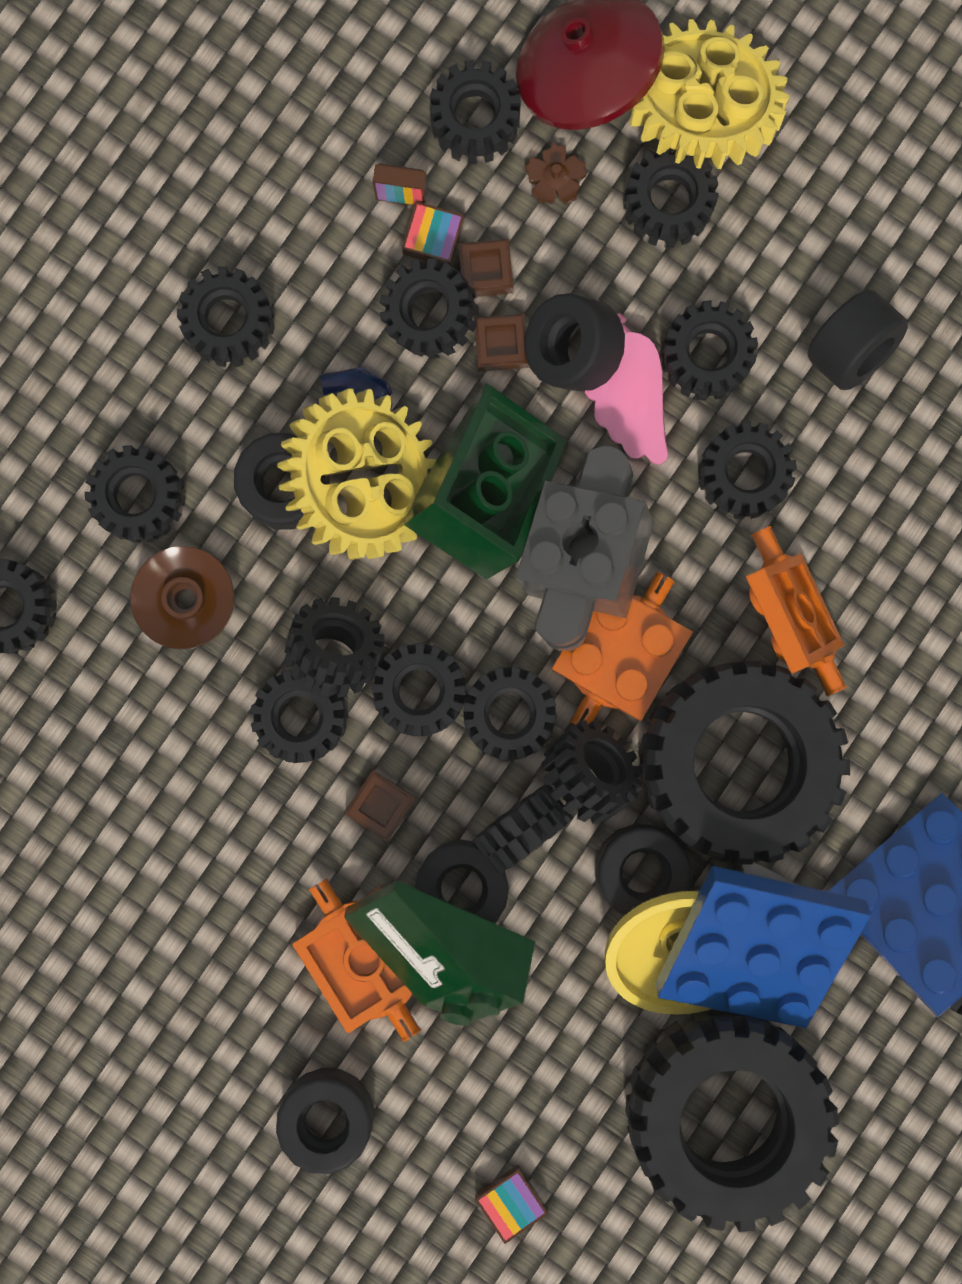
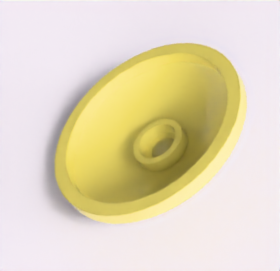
[604,891,710,1015]

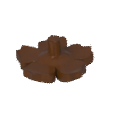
[525,143,587,205]

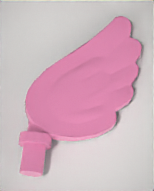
[584,300,669,465]

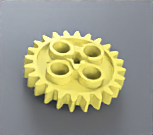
[629,19,789,169]
[277,388,437,560]

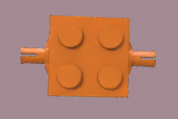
[746,526,847,696]
[552,572,693,725]
[292,878,422,1042]

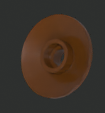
[130,546,235,650]

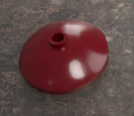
[516,0,665,130]

